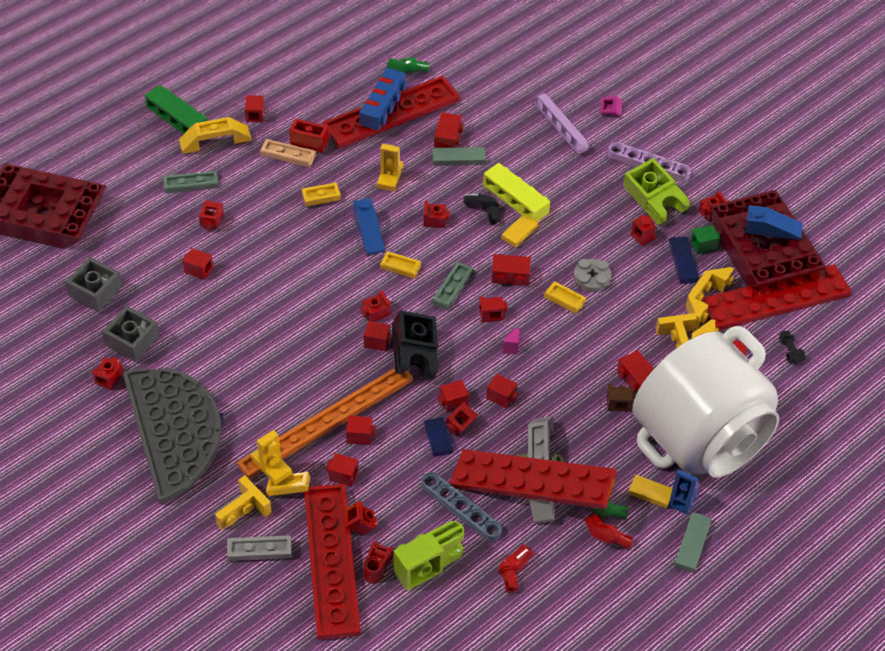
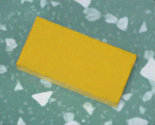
[501,214,538,248]
[380,251,421,279]
[544,281,586,314]
[266,472,310,496]
[628,475,673,509]

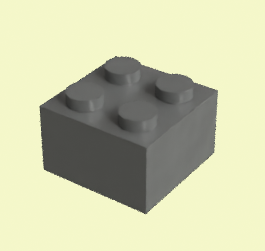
[65,257,122,312]
[102,306,160,362]

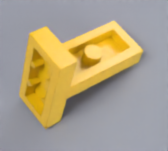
[377,143,403,192]
[656,313,697,349]
[251,430,292,485]
[215,475,272,530]

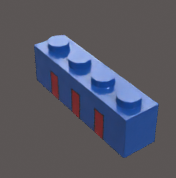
[359,67,407,131]

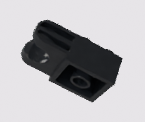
[392,310,438,380]

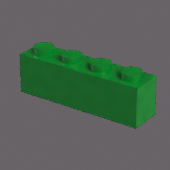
[144,85,208,134]

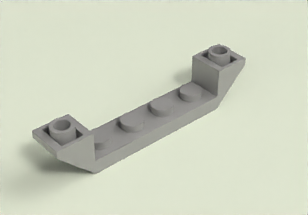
[528,416,555,524]

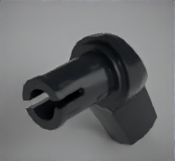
[463,193,500,225]

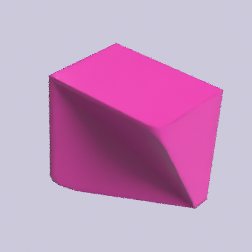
[600,96,622,116]
[503,327,520,355]

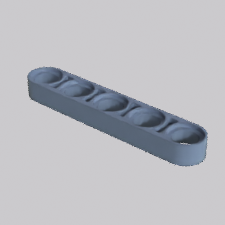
[421,472,502,542]

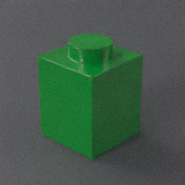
[690,225,721,254]

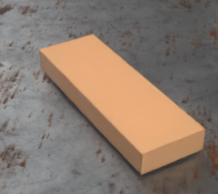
[260,139,316,167]

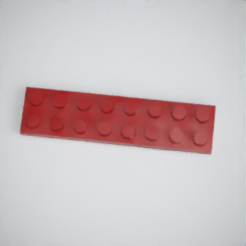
[322,75,460,149]
[701,264,852,330]
[450,449,617,509]
[304,483,361,640]

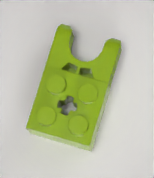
[623,158,690,225]
[394,521,464,591]

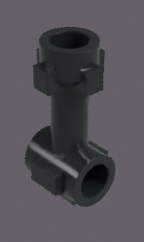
[779,330,805,364]

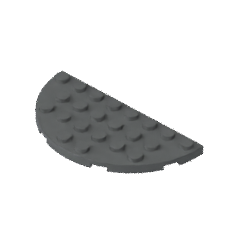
[123,367,222,504]

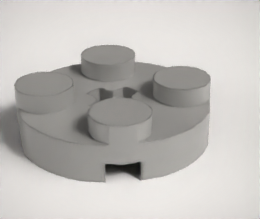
[574,259,611,292]

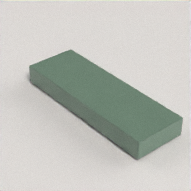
[432,147,486,165]
[163,171,219,193]
[432,262,474,311]
[674,512,712,573]

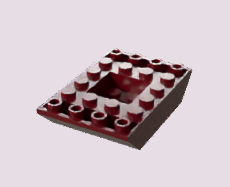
[0,163,107,249]
[710,190,826,287]

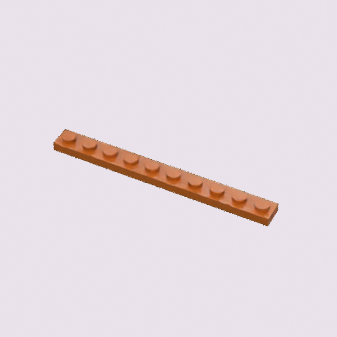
[237,368,413,480]

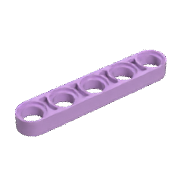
[535,93,589,154]
[608,142,691,182]

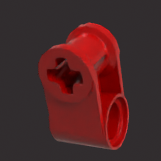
[364,541,395,584]

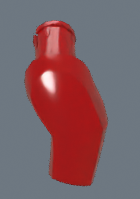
[585,514,633,549]
[498,544,535,593]

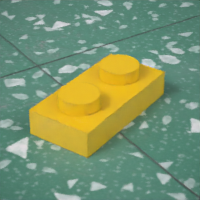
[302,182,341,206]

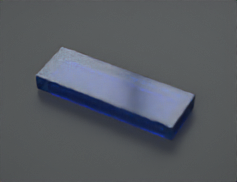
[669,236,699,284]

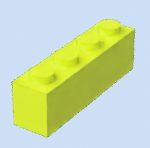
[483,163,550,222]

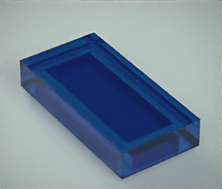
[424,417,453,457]

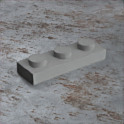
[227,535,292,561]

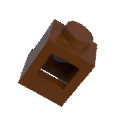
[606,384,636,412]

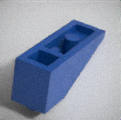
[353,198,385,256]
[745,205,803,240]
[668,470,700,514]

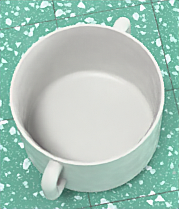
[632,326,779,478]

